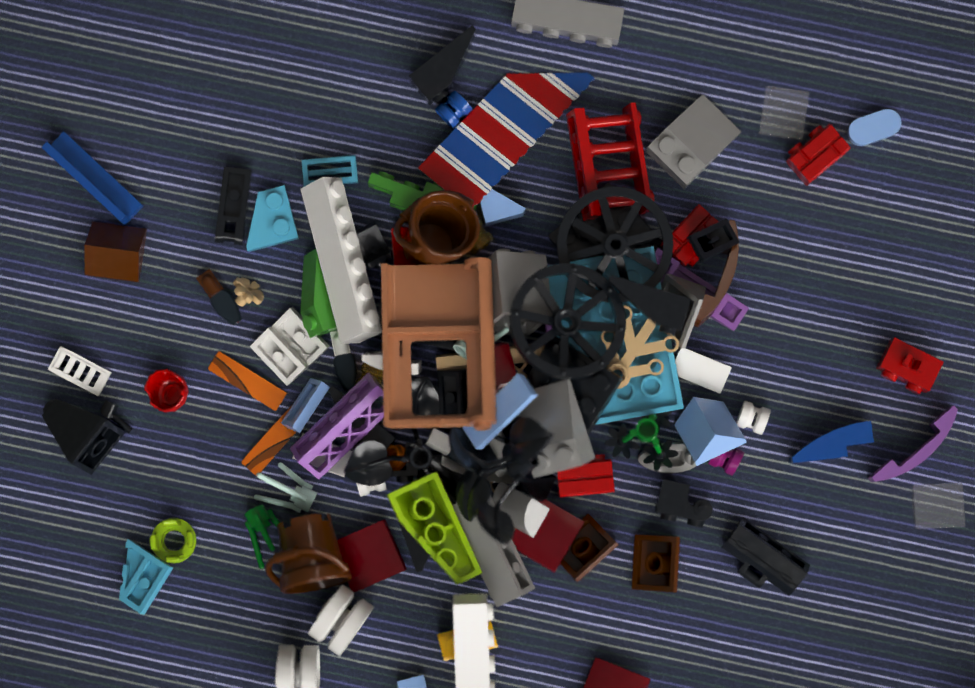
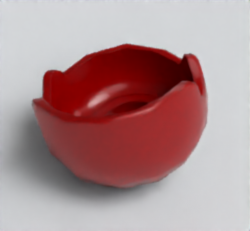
[144,369,189,413]

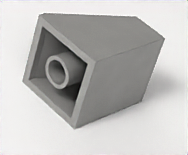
[488,248,553,336]

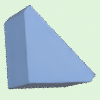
[479,189,526,226]

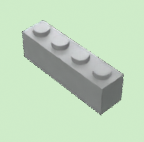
[511,0,625,48]
[452,497,535,607]

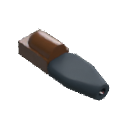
[196,269,242,326]

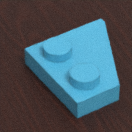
[246,185,299,252]
[119,539,173,615]

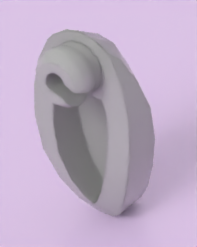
[638,442,696,474]

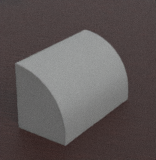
[493,481,550,538]

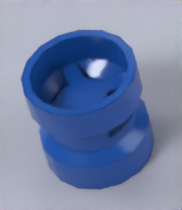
[434,90,473,128]

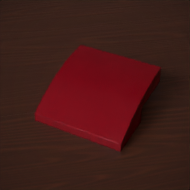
[512,499,584,573]
[337,519,407,593]
[584,657,651,688]

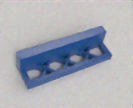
[41,131,143,225]

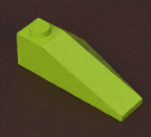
[387,471,482,585]

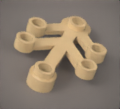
[601,305,679,389]

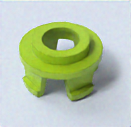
[150,518,197,563]

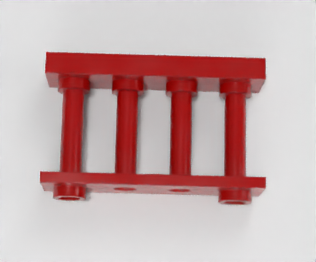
[566,102,655,221]

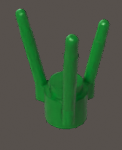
[244,504,285,569]

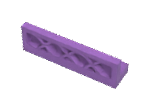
[290,372,384,479]

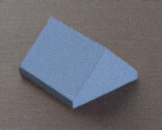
[674,397,747,466]

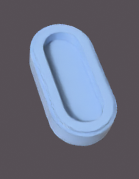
[847,109,901,146]

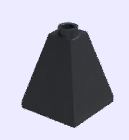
[41,398,126,475]

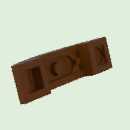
[694,219,739,327]

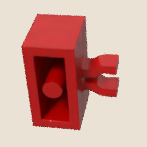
[876,337,944,395]

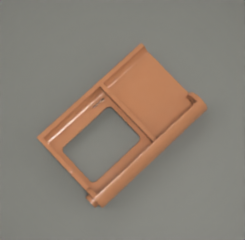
[381,257,497,431]

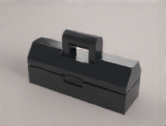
[722,517,810,596]

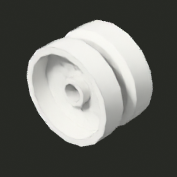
[308,585,374,657]
[275,645,320,688]

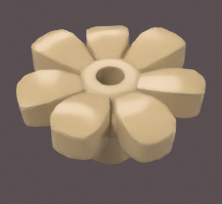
[233,277,264,307]

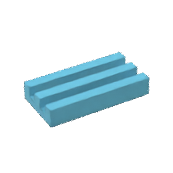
[301,155,358,187]

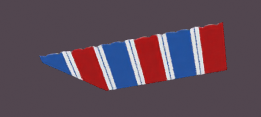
[418,73,595,208]

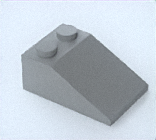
[646,94,741,189]
[521,380,595,478]

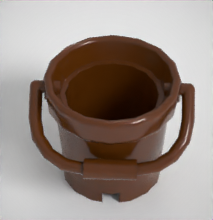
[393,190,480,265]
[265,514,352,594]

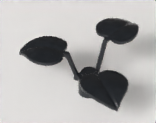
[344,376,461,501]
[456,406,554,522]
[449,427,557,545]

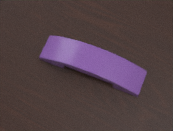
[655,248,749,331]
[868,405,958,482]

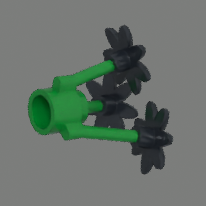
[604,411,678,472]

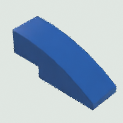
[789,421,874,464]

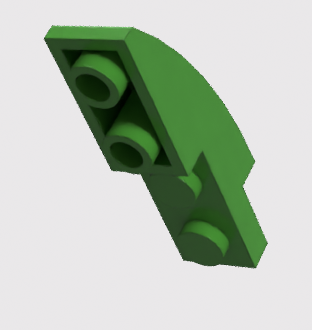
[368,171,478,211]

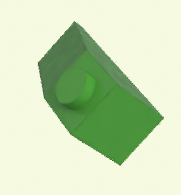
[300,249,337,338]

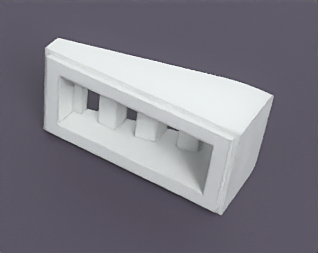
[48,346,112,397]

